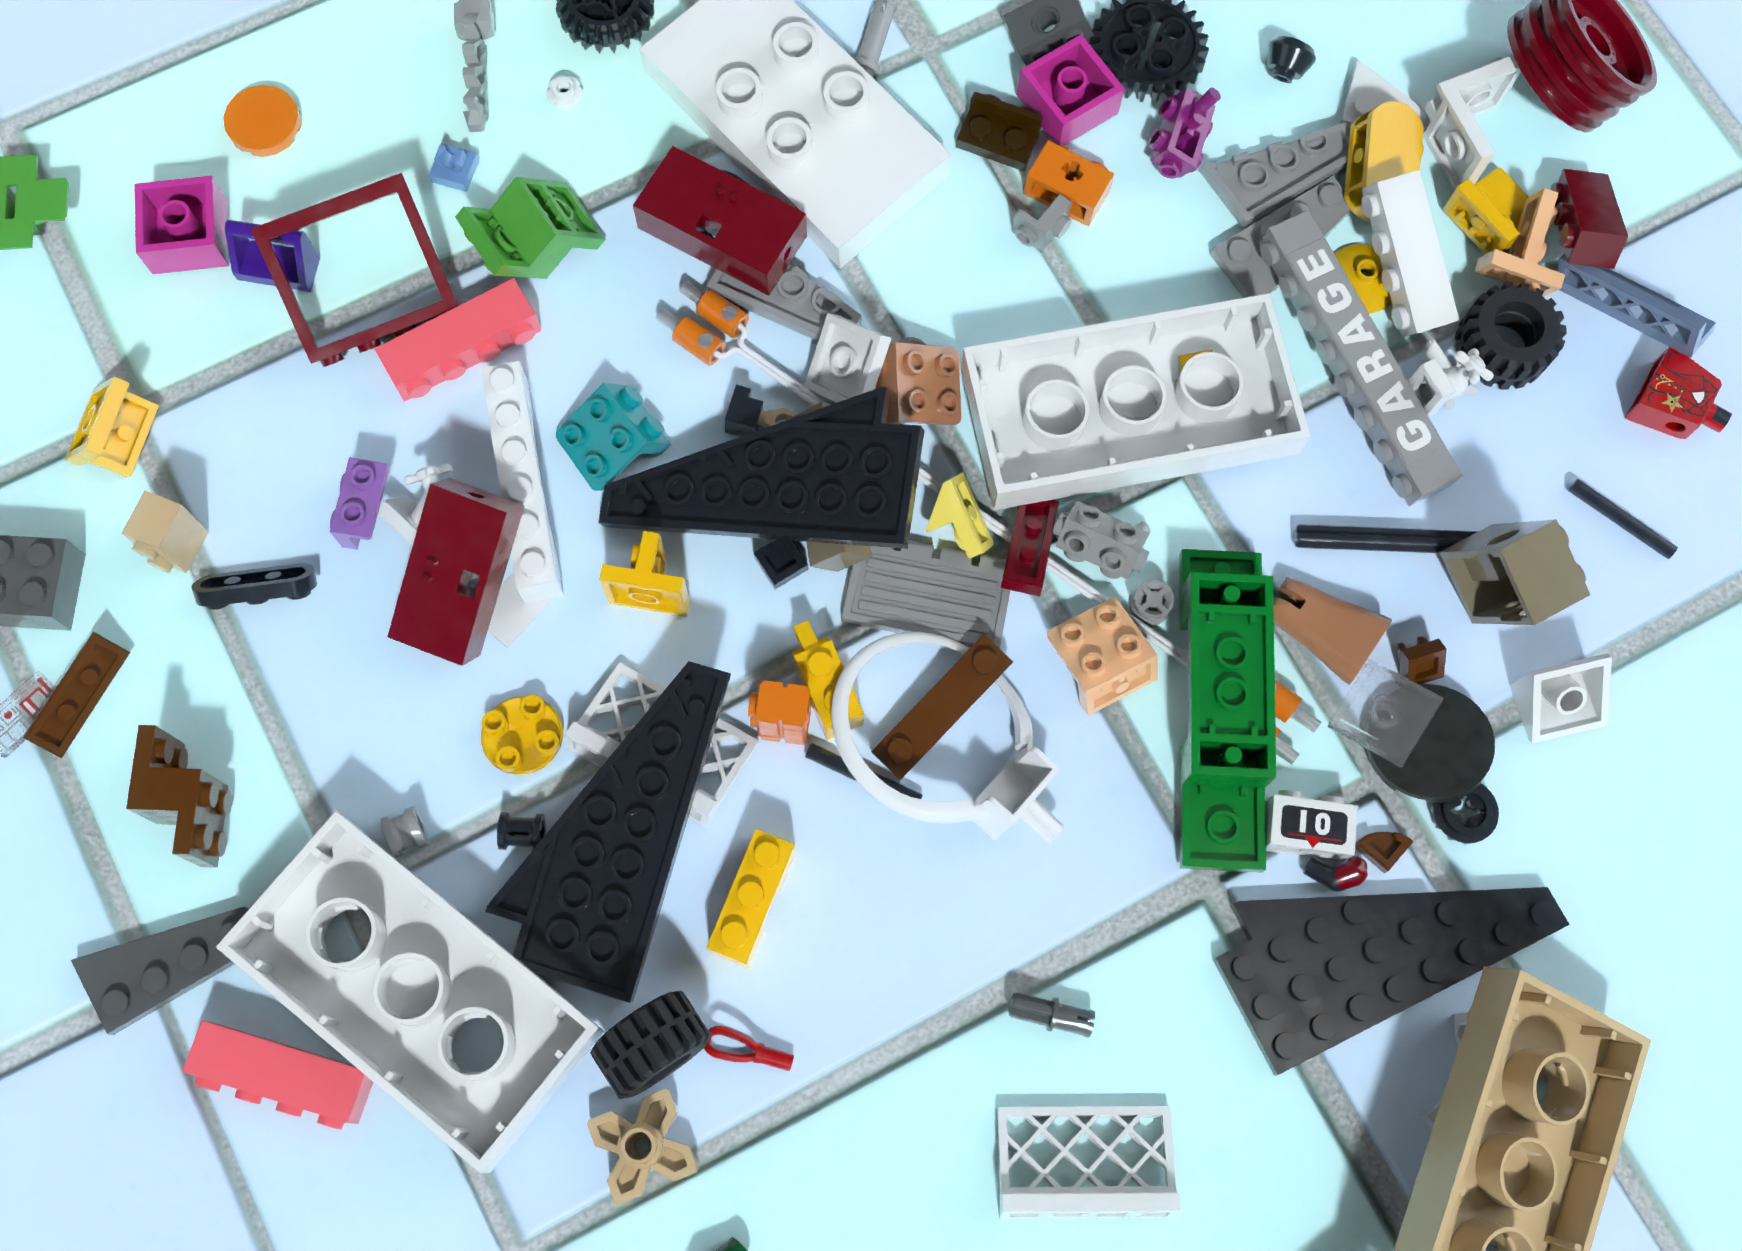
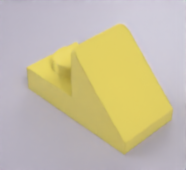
[926,472,995,559]

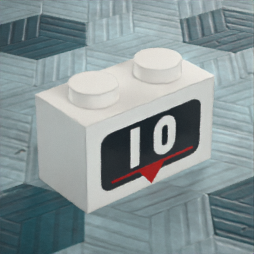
[1265,790,1358,862]

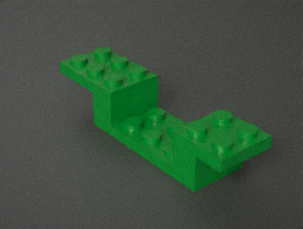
[1179,549,1276,873]

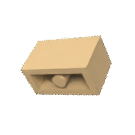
[121,490,209,574]

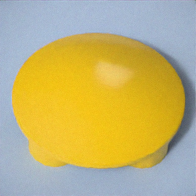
[481,694,563,775]

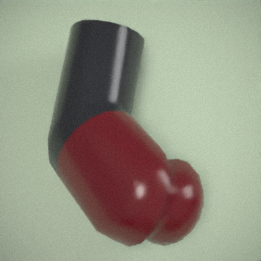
[1303,856,1368,892]

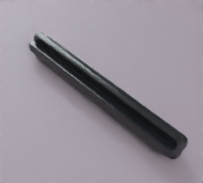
[1293,524,1479,553]

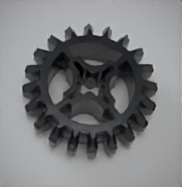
[555,0,655,54]

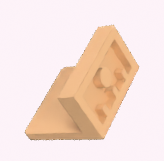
[1046,597,1158,716]

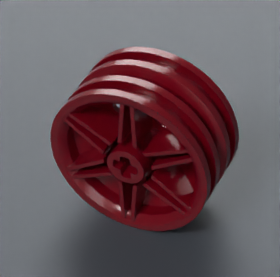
[1507,0,1657,133]

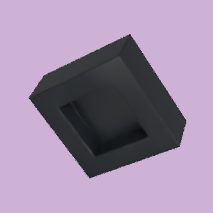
[753,539,809,590]

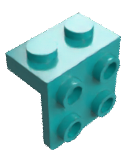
[556,382,671,491]

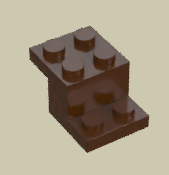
[126,725,232,868]

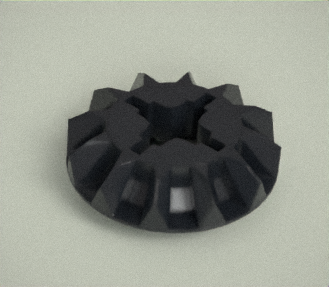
[1430,783,1499,845]

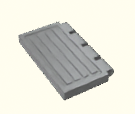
[842,540,1011,648]

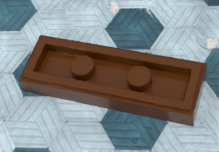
[22,631,131,758]

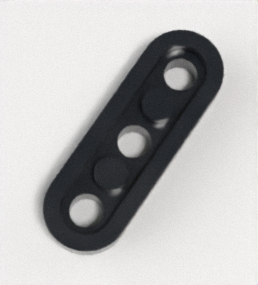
[191,563,318,610]

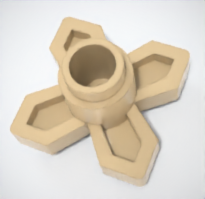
[587,1089,699,1205]

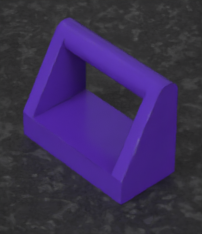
[225,219,320,292]

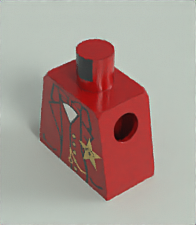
[1625,347,1732,439]

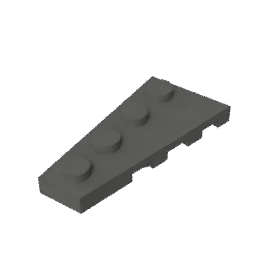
[71,906,249,1035]

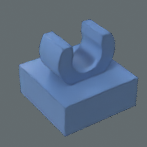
[429,143,480,192]

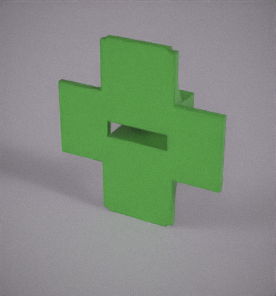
[0,154,69,250]

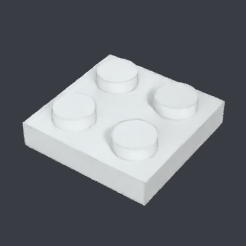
[804,313,891,402]

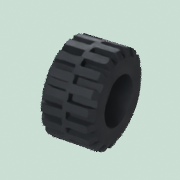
[1455,282,1567,390]
[590,990,711,1099]

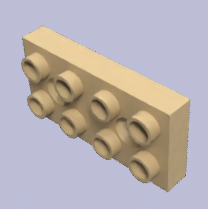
[1394,966,1651,1251]

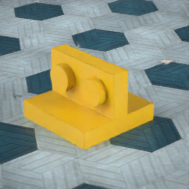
[64,377,159,478]
[599,531,690,617]

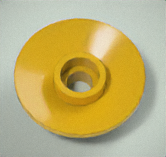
[1335,244,1392,314]

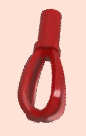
[704,1026,794,1072]

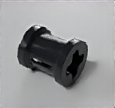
[497,812,546,850]

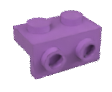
[330,457,389,550]

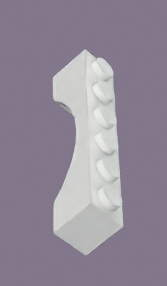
[480,361,564,603]

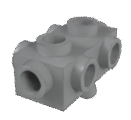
[1053,501,1151,580]

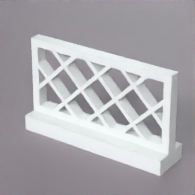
[565,662,759,829]
[997,1106,1181,1219]

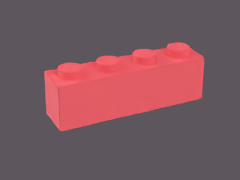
[374,278,541,402]
[182,1020,373,1130]

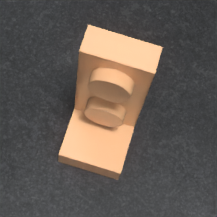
[1474,188,1565,297]

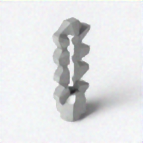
[454,0,495,132]

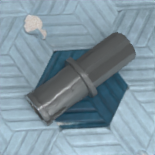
[1008,993,1095,1038]

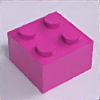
[1016,34,1125,145]
[134,176,229,274]

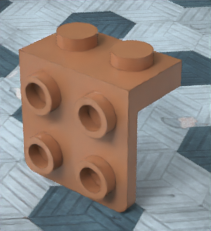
[875,342,961,426]

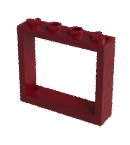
[250,172,458,367]

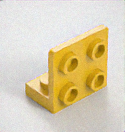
[1443,167,1529,254]

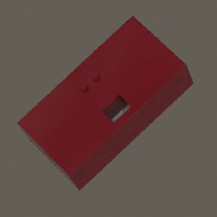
[633,146,807,296]
[387,478,524,666]

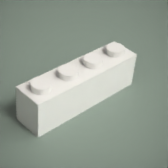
[1362,170,1459,337]

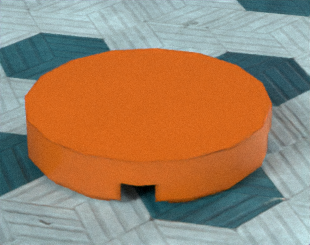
[223,85,302,157]

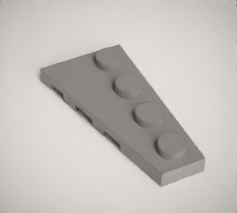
[1200,122,1350,229]
[1210,176,1351,298]
[707,264,862,341]

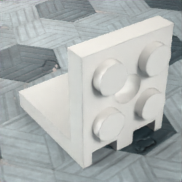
[1421,55,1521,191]

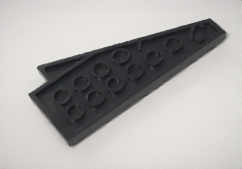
[485,661,731,1003]

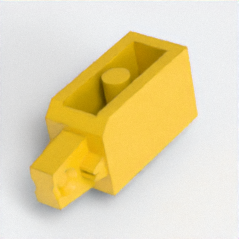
[792,620,864,740]

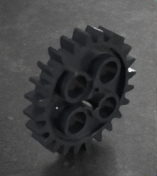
[1089,0,1209,103]

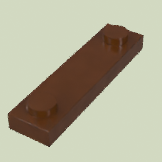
[871,634,1013,781]

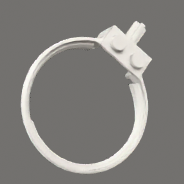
[831,632,1065,844]

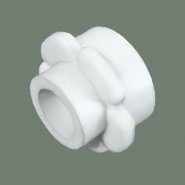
[546,75,583,111]

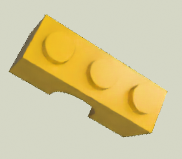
[706,829,796,969]

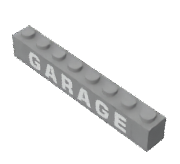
[1259,210,1463,507]

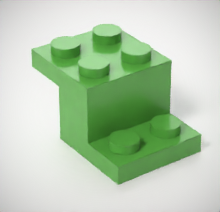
[455,177,606,279]

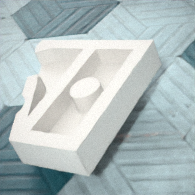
[1340,61,1422,128]

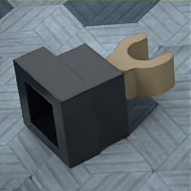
[725,384,793,437]

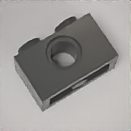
[1004,0,1094,66]

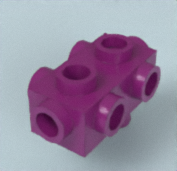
[1148,87,1221,179]

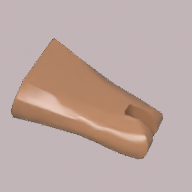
[1274,577,1392,685]

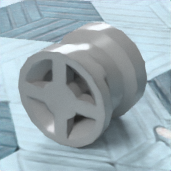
[1130,580,1175,627]
[381,806,429,857]

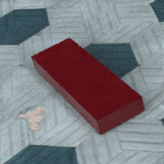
[1000,500,1059,597]

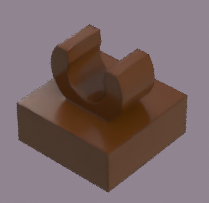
[1397,636,1447,687]

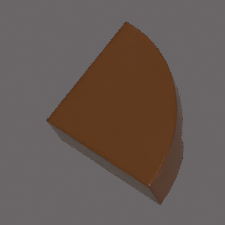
[1355,832,1414,874]

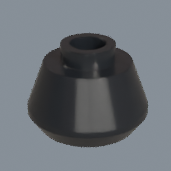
[1267,36,1317,84]

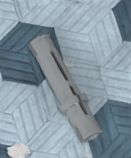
[853,0,897,78]

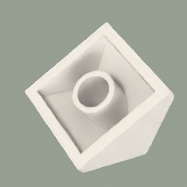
[1510,653,1612,744]

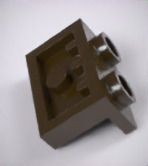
[956,92,1043,172]

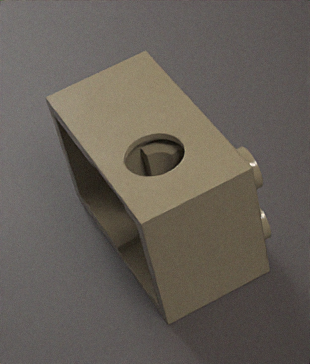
[1439,519,1591,625]

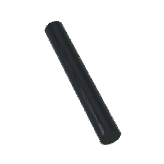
[1568,478,1678,560]
[805,743,923,799]

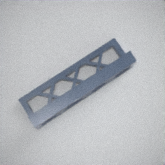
[1557,253,1716,358]

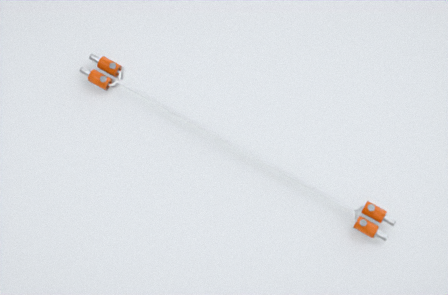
[655,281,1322,765]

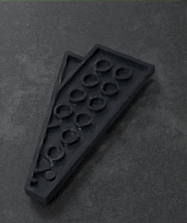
[598,387,925,549]
[1213,887,1570,1076]

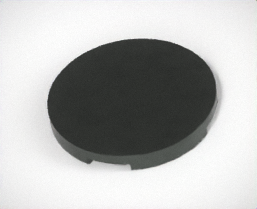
[1366,684,1495,803]

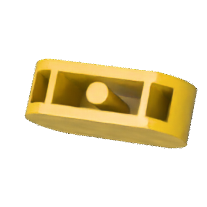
[1344,101,1424,222]

